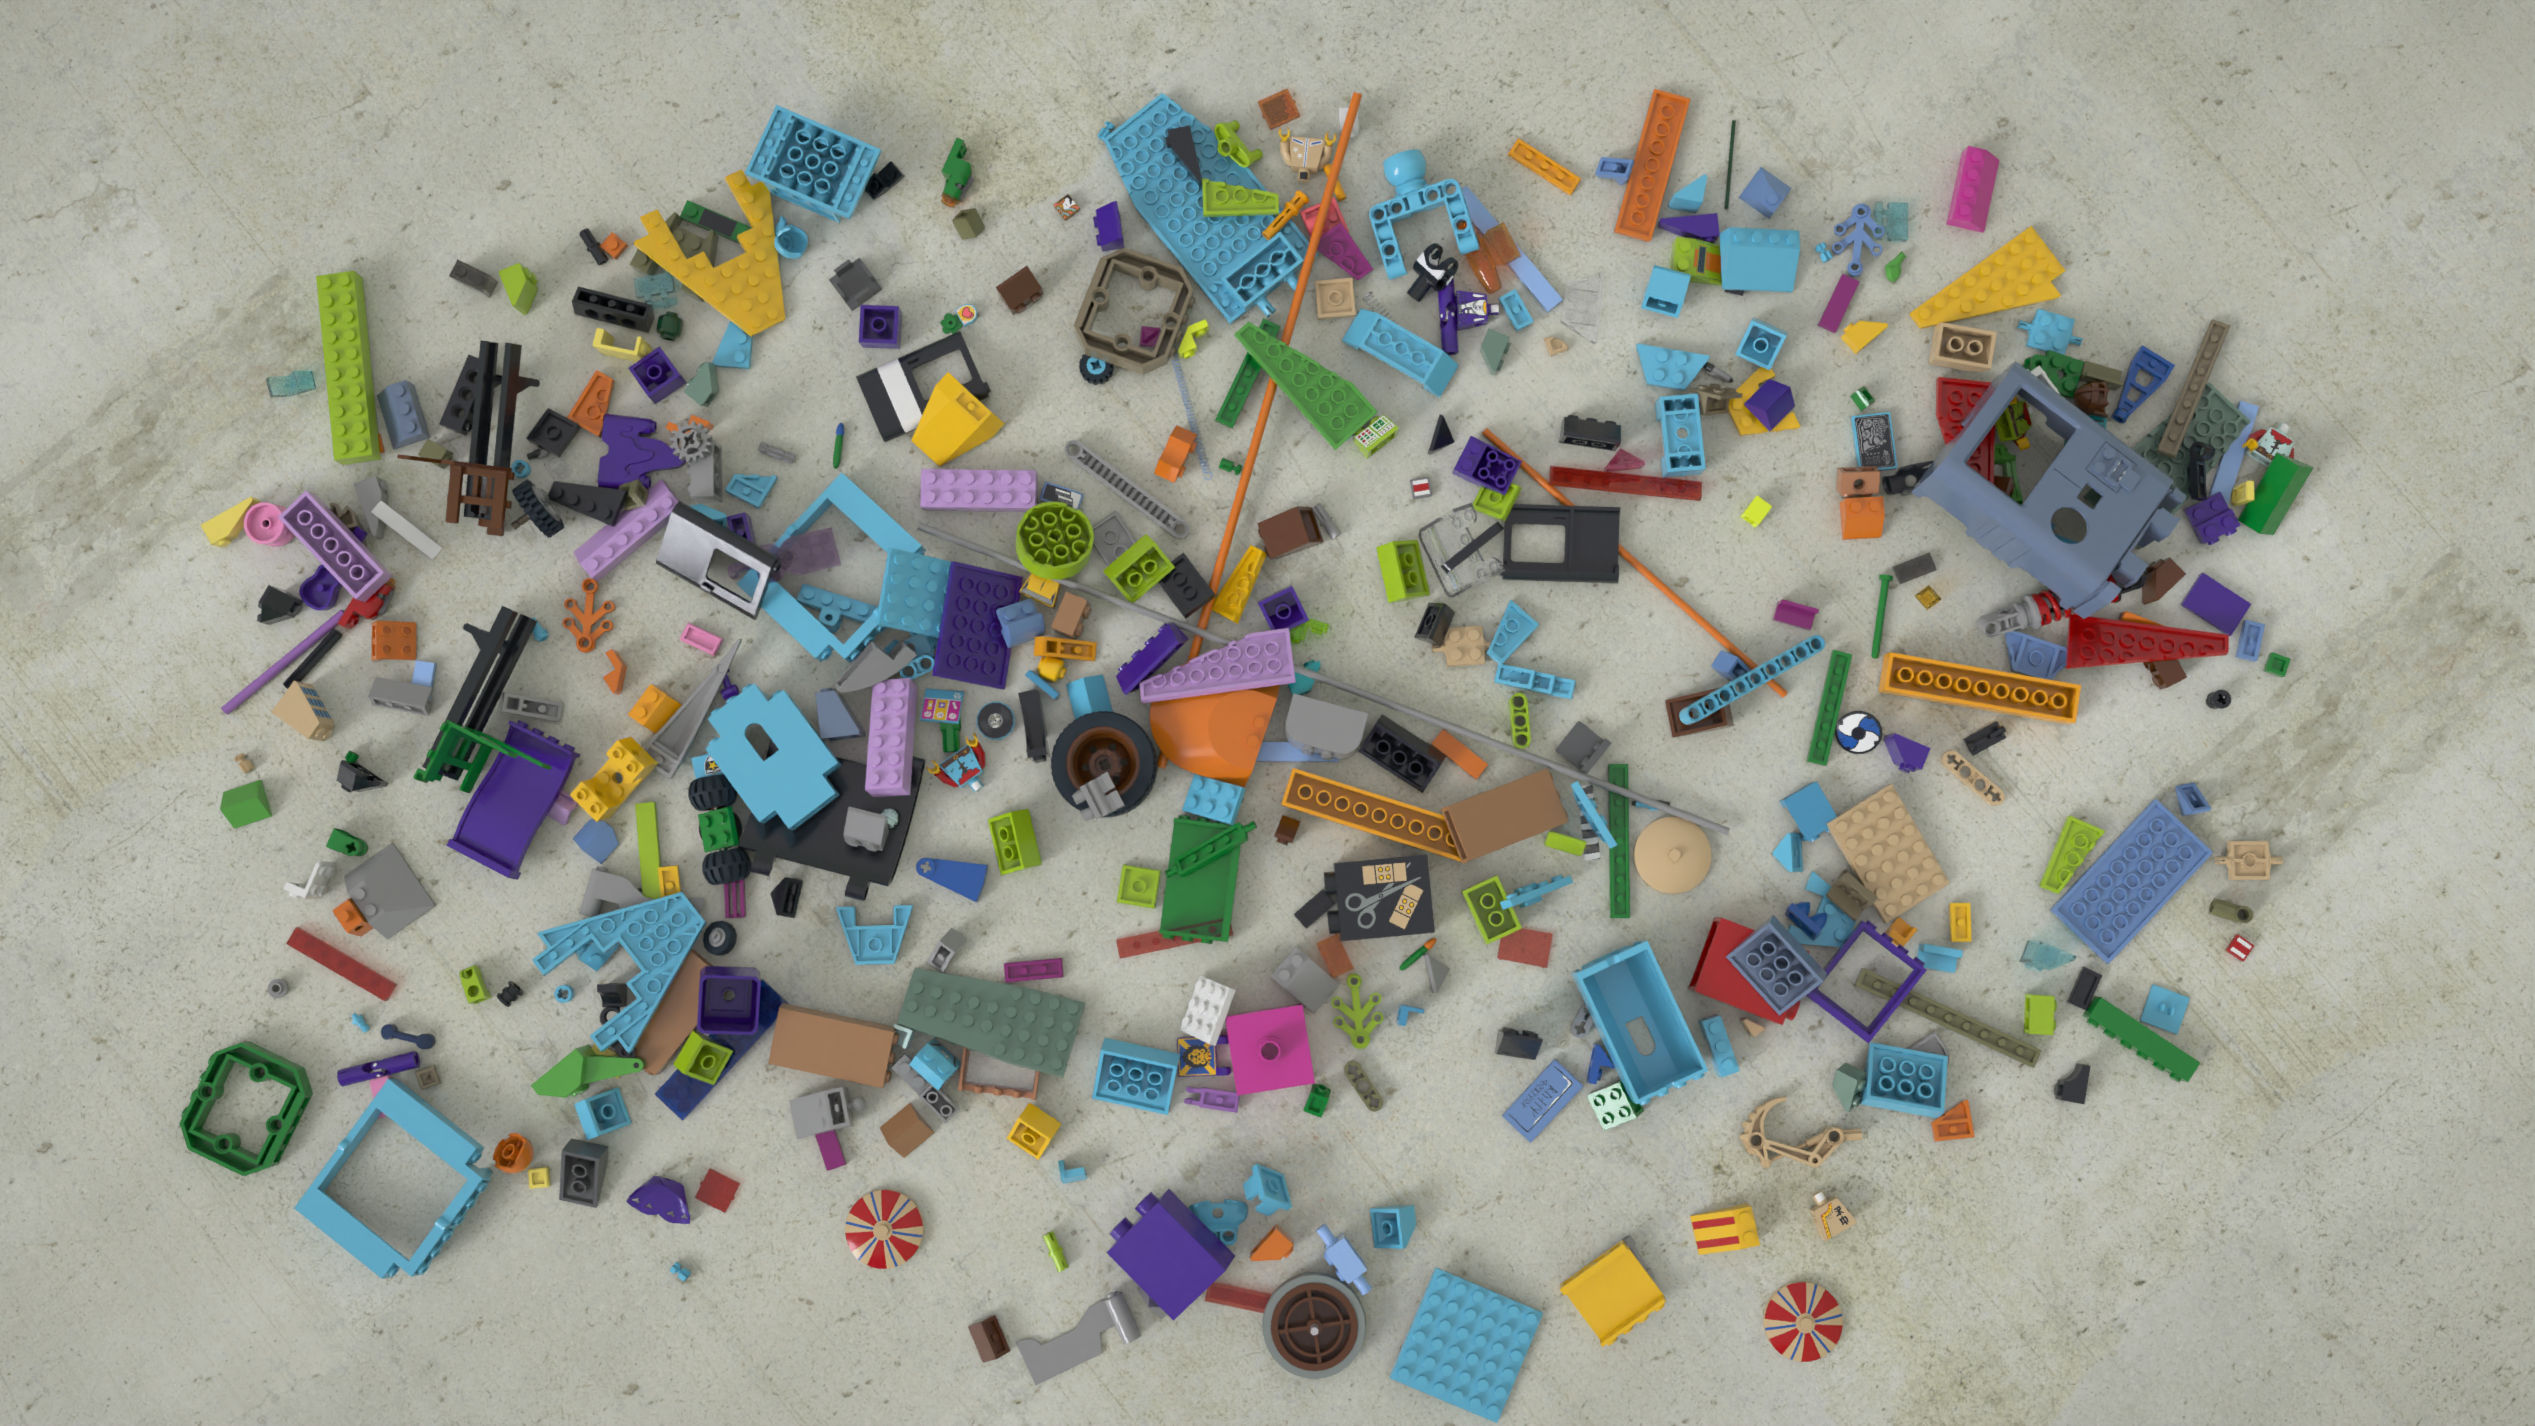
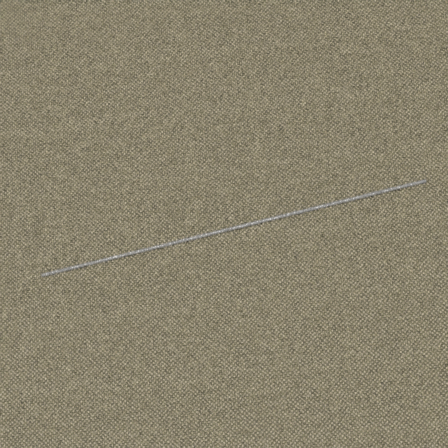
[917,523,1730,835]

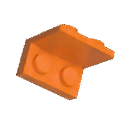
[371,621,416,661]

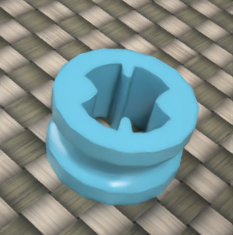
[511,460,531,478]
[554,985,574,1003]

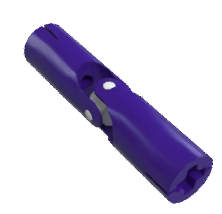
[1438,278,1459,355]
[337,1051,420,1087]

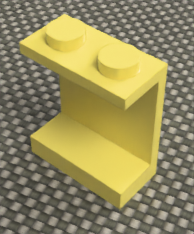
[592,328,652,362]

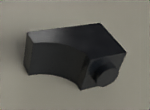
[597,983,627,1010]
[2054,1063,2090,1105]

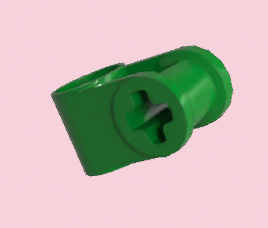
[326,828,368,856]

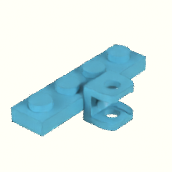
[797,584,876,633]
[1500,874,1573,909]

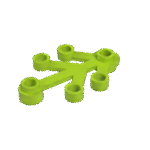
[1331,973,1383,1049]

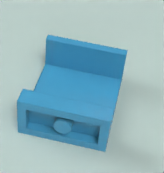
[1779,781,1837,842]

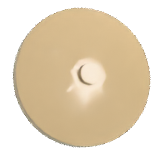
[1633,817,1711,894]

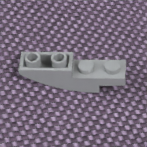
[891,1053,960,1123]

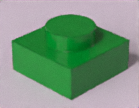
[2264,652,2291,677]

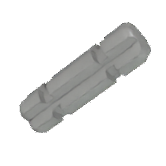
[758,442,795,464]

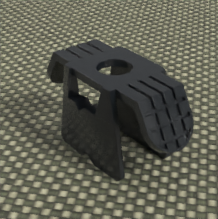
[1882,461,1933,496]

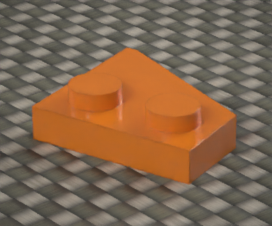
[1931,1100,1975,1142]

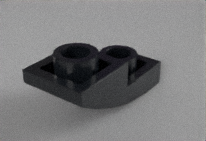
[865,161,905,200]

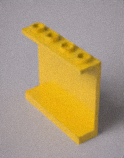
[1560,1240,1666,1347]

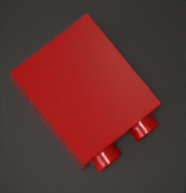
[1688,917,1810,1025]

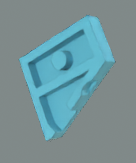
[725,474,778,509]

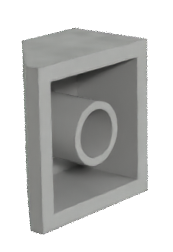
[843,807,889,851]

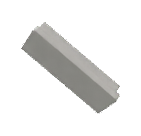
[368,677,433,716]

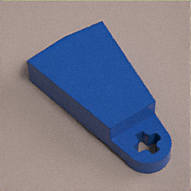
[916,858,988,902]

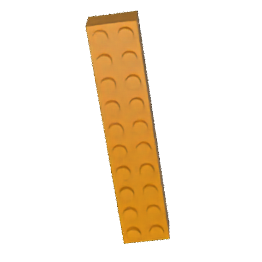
[1878,652,2081,725]
[1281,768,1467,864]

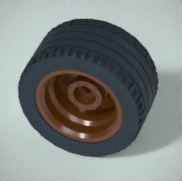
[1051,711,1158,817]

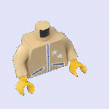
[1278,127,1337,183]

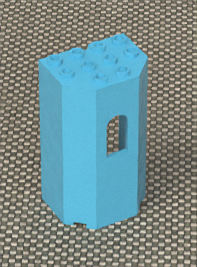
[1571,940,1708,1105]

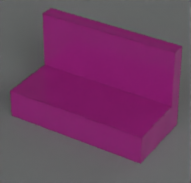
[1773,599,1819,630]

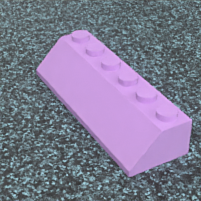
[573,479,680,581]

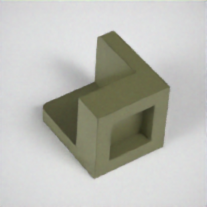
[952,208,985,240]
[619,479,649,511]

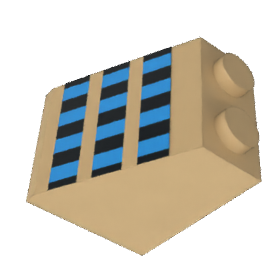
[271,681,335,741]

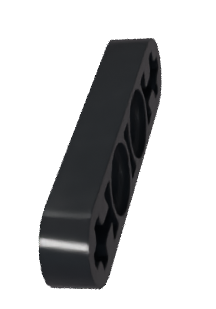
[1441,521,1504,574]

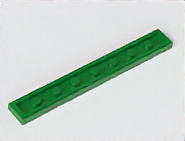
[1608,764,1630,918]

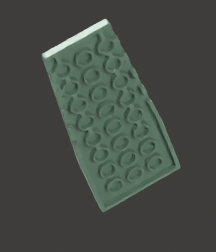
[2083,383,2250,550]
[897,968,1085,1078]

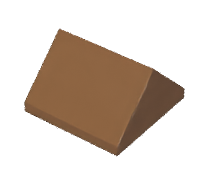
[880,1103,935,1158]

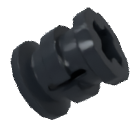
[2206,690,2231,709]
[497,981,524,1007]

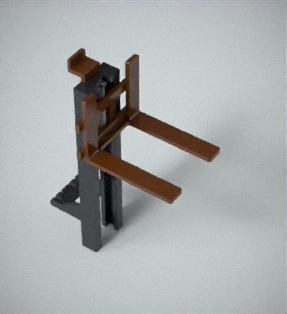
[397,340,540,536]

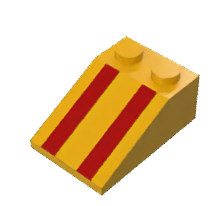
[1690,1203,1760,1255]

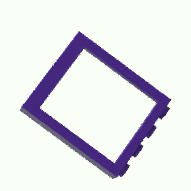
[1806,920,1927,1044]

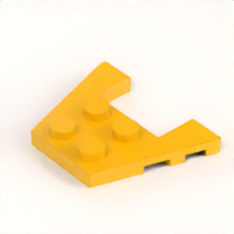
[1728,367,1801,436]

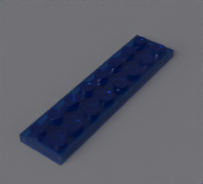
[655,979,791,1121]

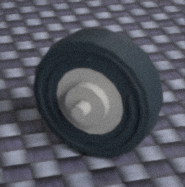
[703,921,737,956]

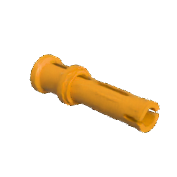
[1262,190,1310,241]

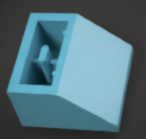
[1641,265,1691,318]

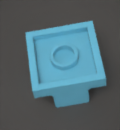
[1243,1164,1292,1216]

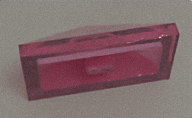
[1604,448,1645,473]

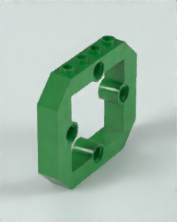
[180,1041,313,1176]

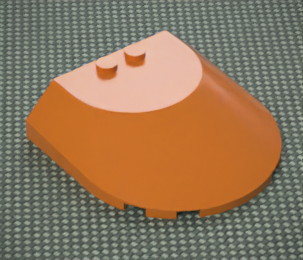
[1149,662,1280,788]

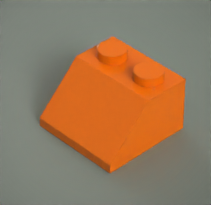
[1840,496,1885,540]
[1250,1224,1294,1261]

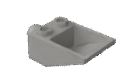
[790,1087,866,1139]

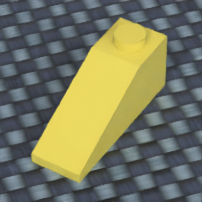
[201,497,261,548]

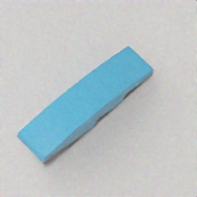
[1494,664,1576,700]

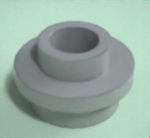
[268,979,288,998]

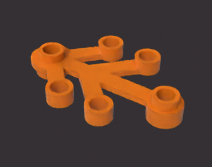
[562,578,615,653]

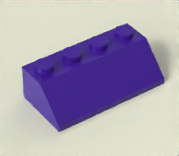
[1116,622,1189,695]

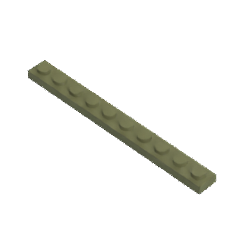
[1854,968,2042,1068]

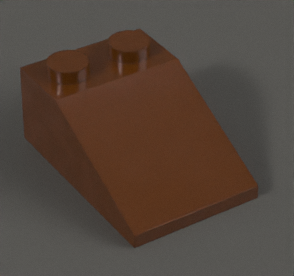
[1665,688,1734,738]

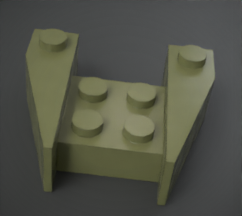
[630,212,719,303]

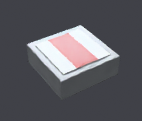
[1410,477,1432,499]

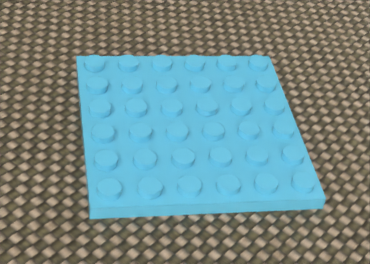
[1389,1267,1543,1423]

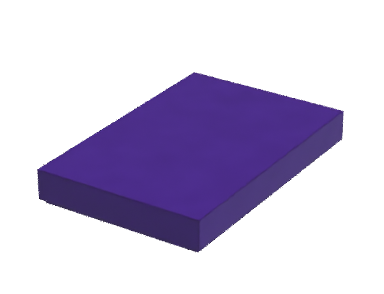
[2180,573,2251,636]

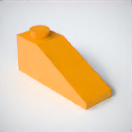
[1033,636,1097,661]

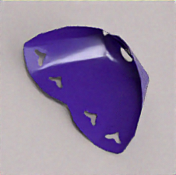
[626,1176,690,1224]

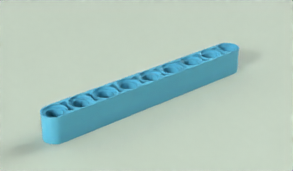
[1679,635,1825,725]

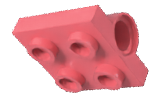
[1300,197,1349,239]

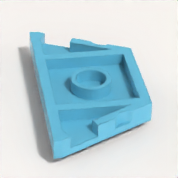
[1636,343,1710,391]
[1571,781,1617,849]

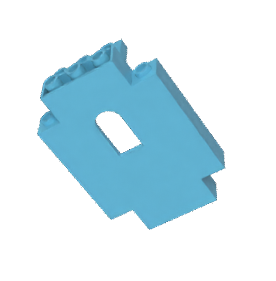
[705,683,842,830]

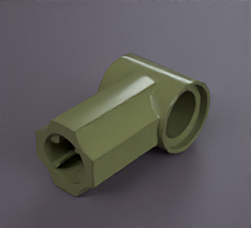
[2209,898,2253,924]

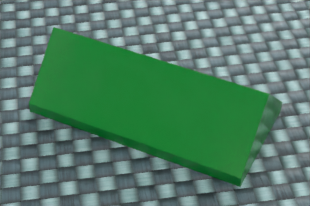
[2238,452,2313,535]

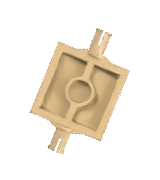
[1432,626,1492,667]
[2214,841,2283,880]

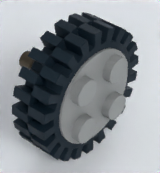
[511,479,565,538]

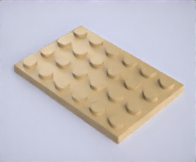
[1826,784,1950,923]

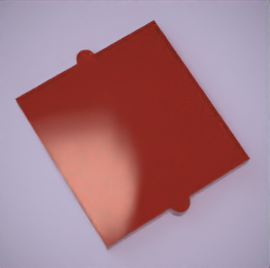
[695,1168,740,1213]

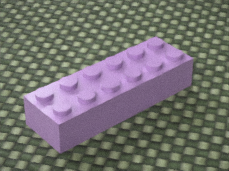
[920,469,1038,512]
[278,491,393,602]
[865,678,917,797]

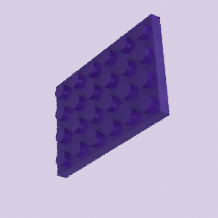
[932,561,1023,690]

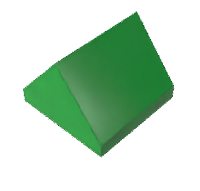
[1850,386,1875,411]

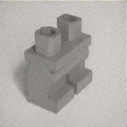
[1072,772,1125,821]

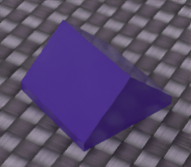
[1744,379,1795,431]

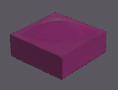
[1140,326,1161,348]

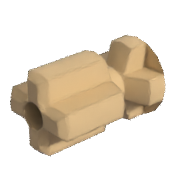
[234,753,254,773]

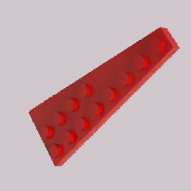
[2065,614,2229,669]

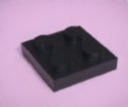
[526,408,581,458]

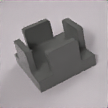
[829,258,882,311]

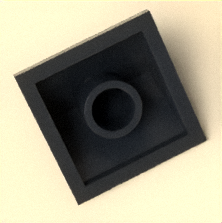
[1414,603,1455,647]

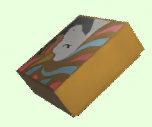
[1053,194,1080,221]

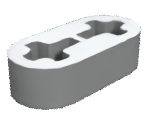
[1570,1003,1594,1038]

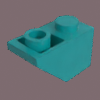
[1287,660,1321,696]

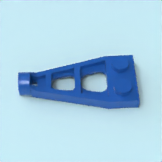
[2111,345,2175,423]

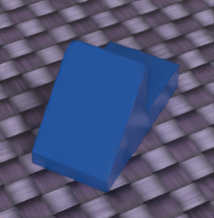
[1586,1044,1615,1085]

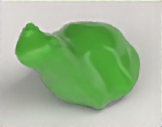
[1885,251,1907,282]

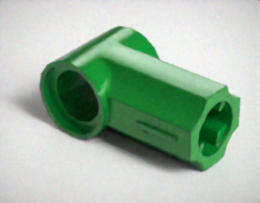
[940,718,961,752]

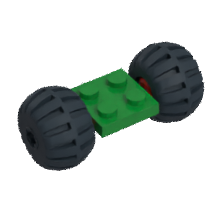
[688,774,751,885]

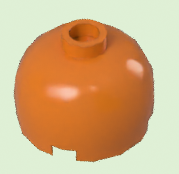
[493,1133,534,1174]

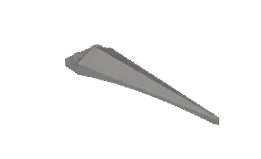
[644,639,742,779]

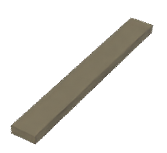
[2156,319,2231,459]

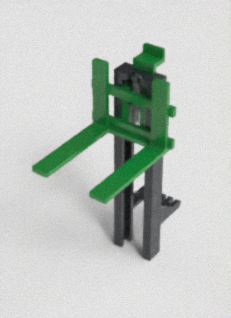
[413,606,552,793]

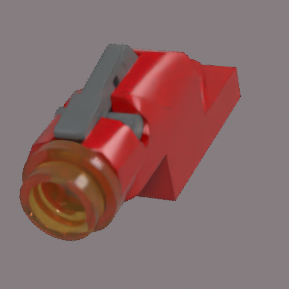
[337,578,396,629]

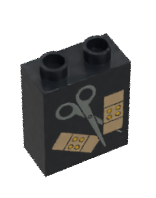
[1324,855,1435,941]

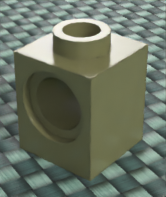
[418,439,454,469]

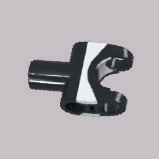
[1407,243,1459,302]

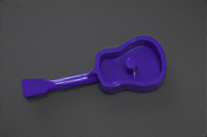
[299,527,368,611]

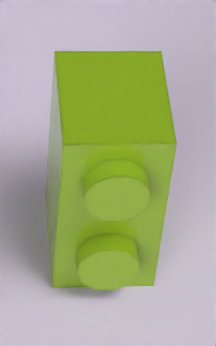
[2024,994,2057,1035]

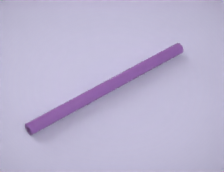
[221,609,344,715]

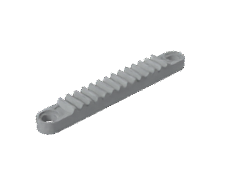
[1065,440,1190,540]

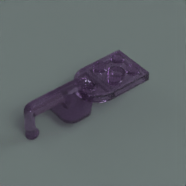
[728,527,841,583]

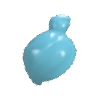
[774,216,808,259]

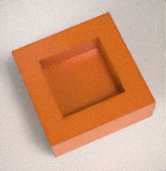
[600,232,628,259]

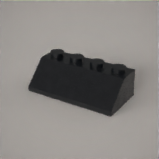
[1358,714,1447,793]

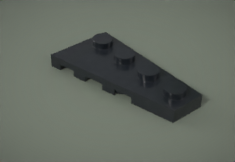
[548,481,629,527]

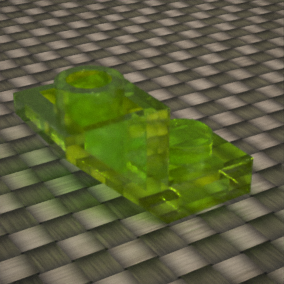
[1289,619,1329,644]

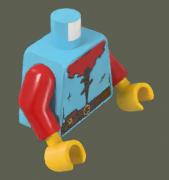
[926,733,986,793]

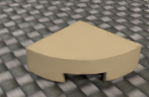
[1544,337,1569,357]

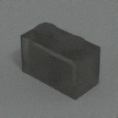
[449,259,498,298]

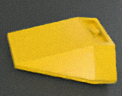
[911,372,1005,467]

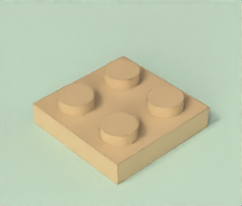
[1315,278,1356,320]

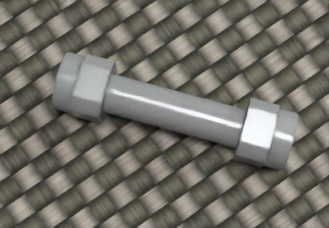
[1622,1235,1655,1279]

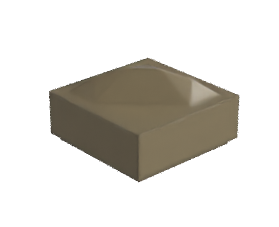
[415,1064,441,1090]

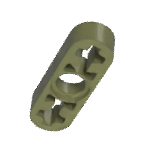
[1344,1061,1383,1112]

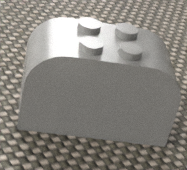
[1285,693,1368,761]

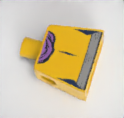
[1020,573,1061,609]

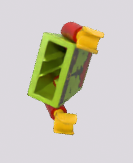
[1995,396,2033,451]

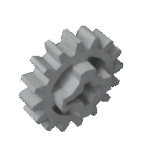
[669,421,713,463]

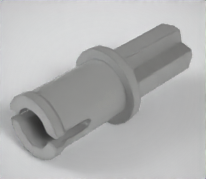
[1312,503,1342,540]

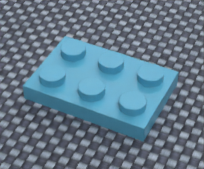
[1182,774,1246,826]

